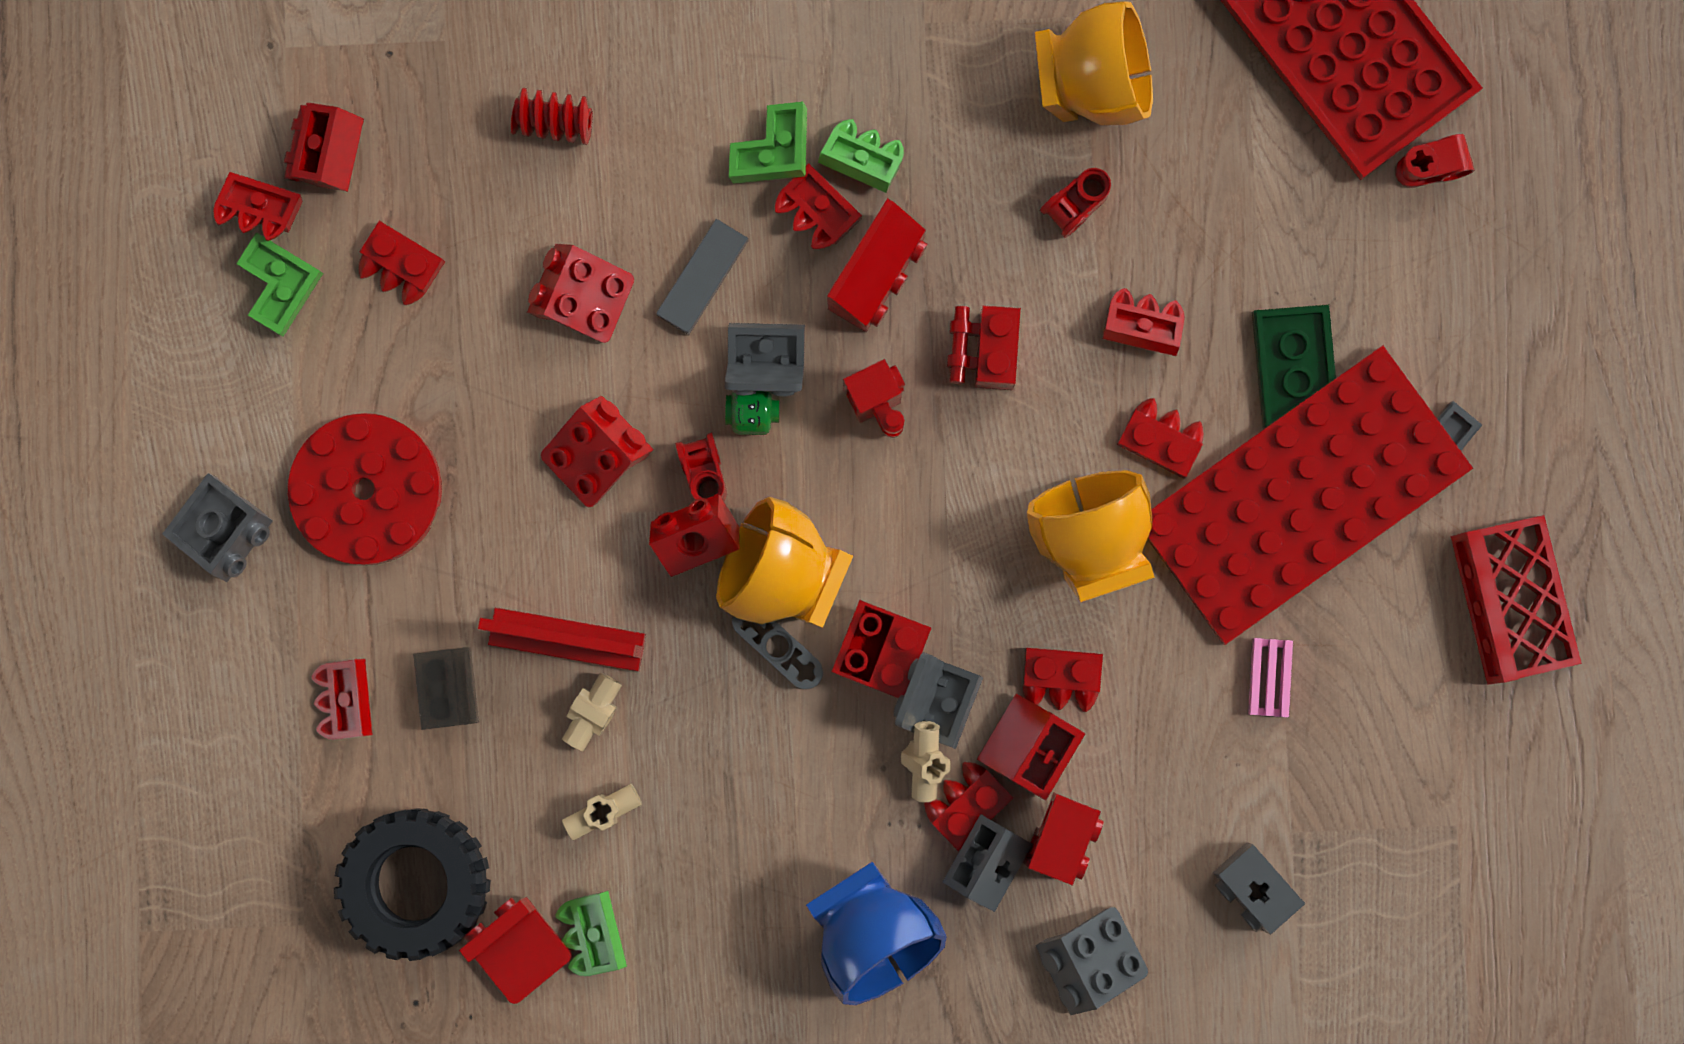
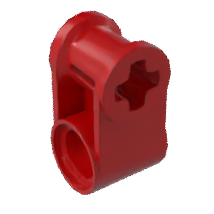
[1395,134,1475,188]
[1039,168,1111,238]
[675,432,727,501]

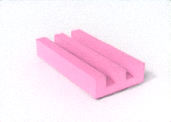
[1248,638,1293,717]

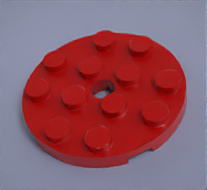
[288,413,442,566]

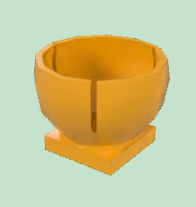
[1035,2,1153,125]
[1027,470,1155,602]
[716,497,853,628]

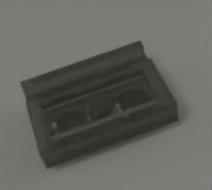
[413,647,479,730]

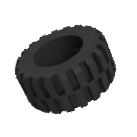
[334,808,491,961]

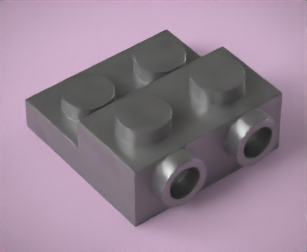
[162,473,273,582]

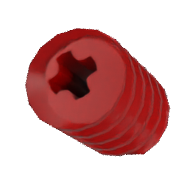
[511,87,593,145]

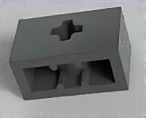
[943,815,1033,912]
[1213,842,1305,935]

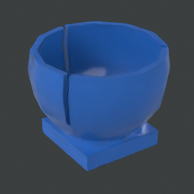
[806,862,947,1005]

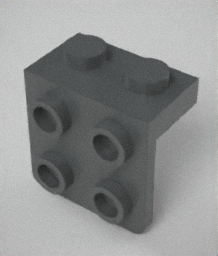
[725,323,805,396]
[894,652,983,749]
[1035,907,1148,1015]

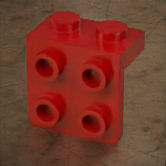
[527,244,634,343]
[541,396,654,507]
[459,897,572,1004]

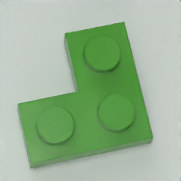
[729,101,807,184]
[236,232,323,337]

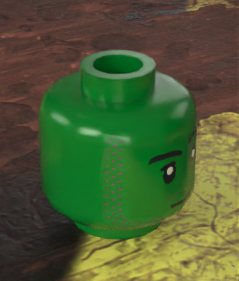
[725,391,779,435]

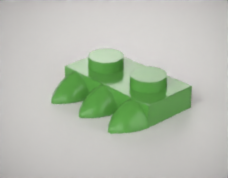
[818,119,904,193]
[555,891,627,976]

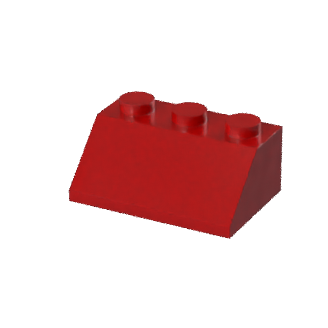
[827,198,928,332]

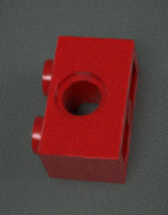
[649,494,740,577]

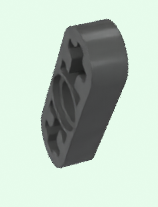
[732,616,823,689]

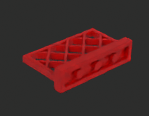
[1450,515,1582,685]
[478,607,646,672]

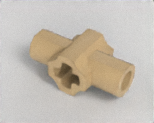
[562,672,622,751]
[901,721,950,802]
[562,784,642,841]

